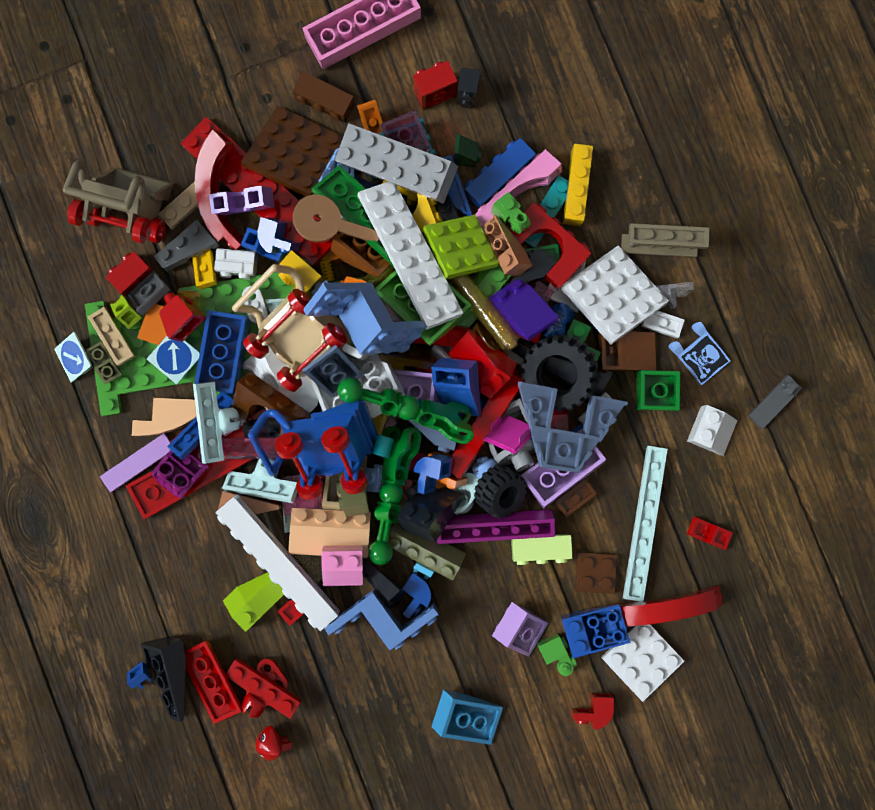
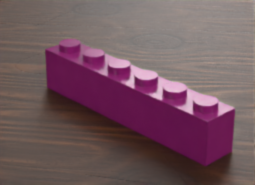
[437,510,555,544]

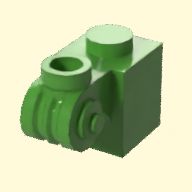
[491,192,531,234]
[537,634,577,676]

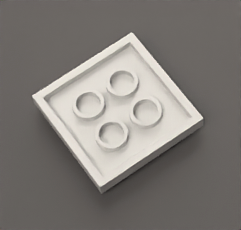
[601,624,684,702]

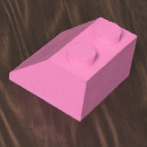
[322,545,363,586]

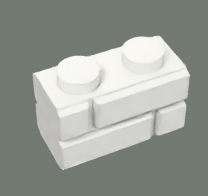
[214,248,258,280]

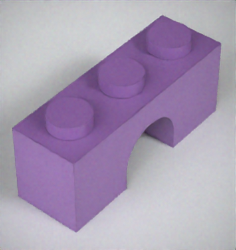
[209,186,274,216]

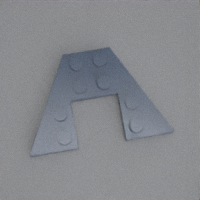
[518,382,628,473]

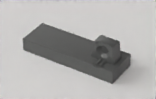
[747,375,802,429]

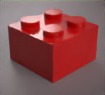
[413,61,457,110]

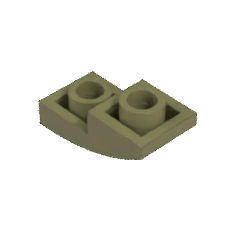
[85,341,122,384]

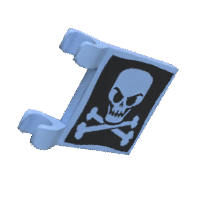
[669,322,730,385]

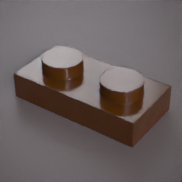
[554,479,597,517]

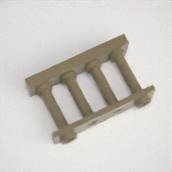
[621,224,709,257]

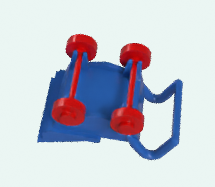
[248,400,378,500]

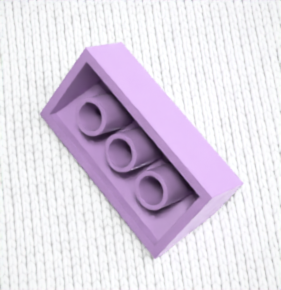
[521,429,606,509]

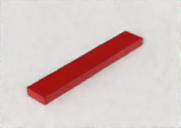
[451,374,525,479]

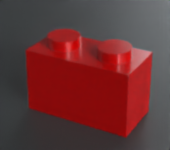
[106,251,153,297]

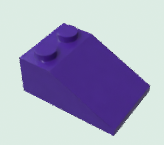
[488,278,559,341]

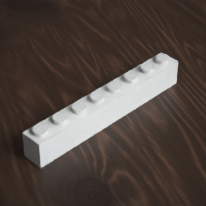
[216,494,340,631]

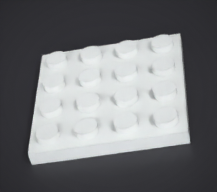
[561,246,669,345]

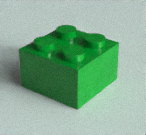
[636,370,680,412]

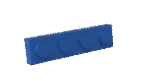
[167,393,233,460]

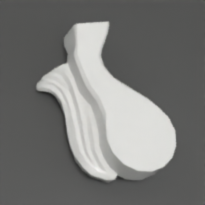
[243,346,319,413]

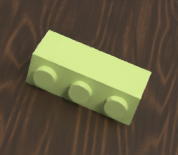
[511,534,572,565]

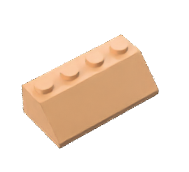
[289,508,371,558]

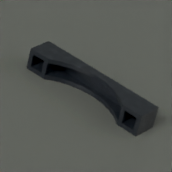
[470,248,556,334]

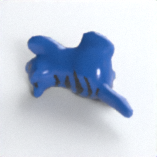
[541,302,575,337]

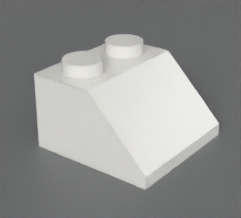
[687,405,737,456]

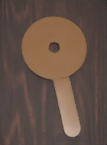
[293,195,379,242]

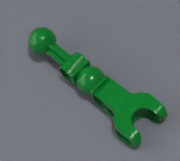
[337,378,474,444]
[368,426,421,565]

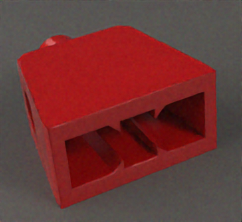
[159,293,206,342]

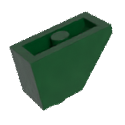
[454,134,482,167]

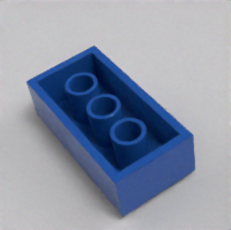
[194,310,250,395]

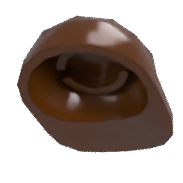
[473,322,502,351]

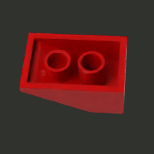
[448,329,517,399]

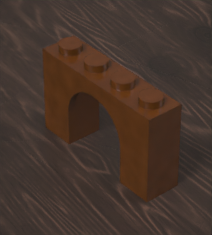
[231,371,311,437]

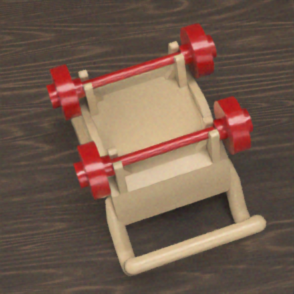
[232,264,356,392]

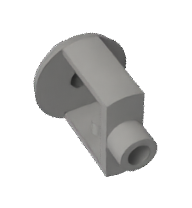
[486,398,536,472]

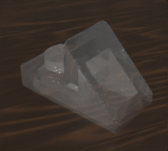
[655,282,694,309]

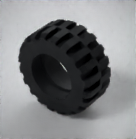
[520,334,599,412]

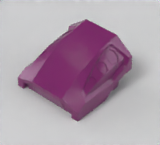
[151,451,209,499]

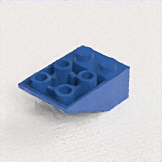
[431,358,481,417]
[561,604,631,658]

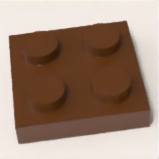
[575,552,617,594]

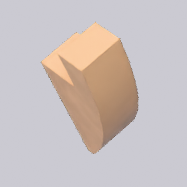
[132,398,197,436]

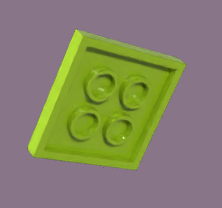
[423,215,499,279]

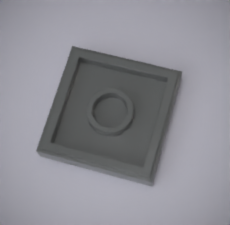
[126,270,170,316]

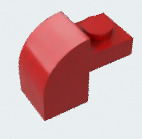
[571,693,614,730]

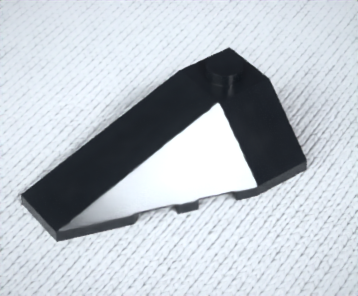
[141,636,186,722]

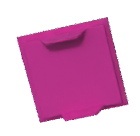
[484,415,532,455]

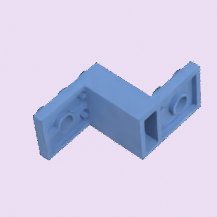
[303,283,426,355]
[324,589,438,650]

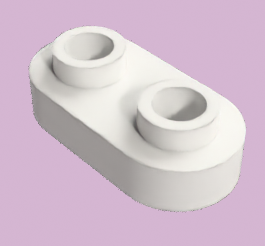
[242,286,269,324]

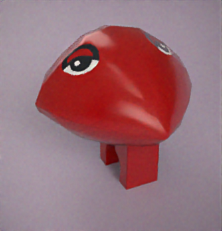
[255,725,292,761]

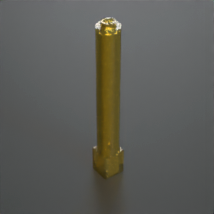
[422,234,519,351]

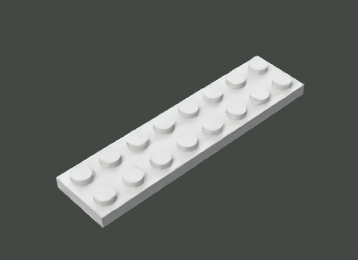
[358,182,463,330]

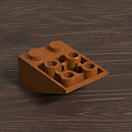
[597,331,656,372]

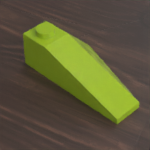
[223,572,284,632]

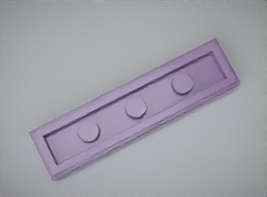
[100,433,170,492]

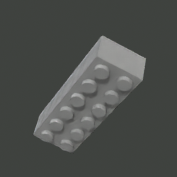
[335,123,458,204]

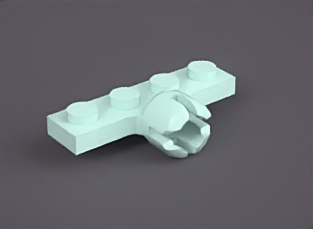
[193,382,240,464]
[222,458,298,503]

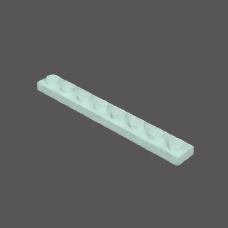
[623,446,667,602]

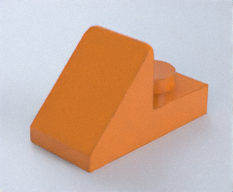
[357,100,385,134]

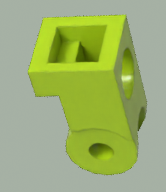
[110,295,142,329]

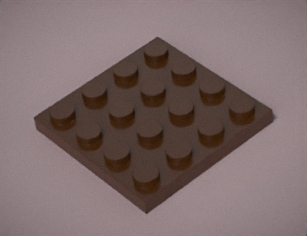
[241,105,343,196]

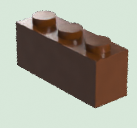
[293,71,355,122]

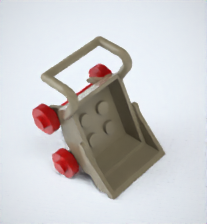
[63,160,174,244]

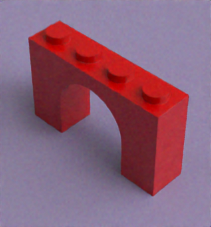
[509,202,591,291]

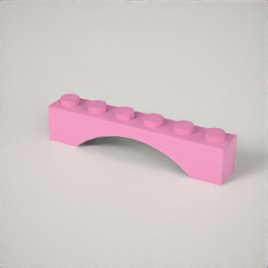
[475,149,562,235]

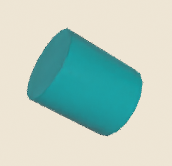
[372,434,394,458]

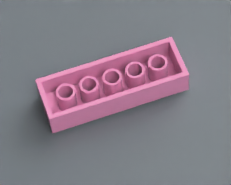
[302,0,421,69]

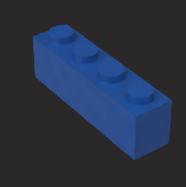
[465,138,536,209]

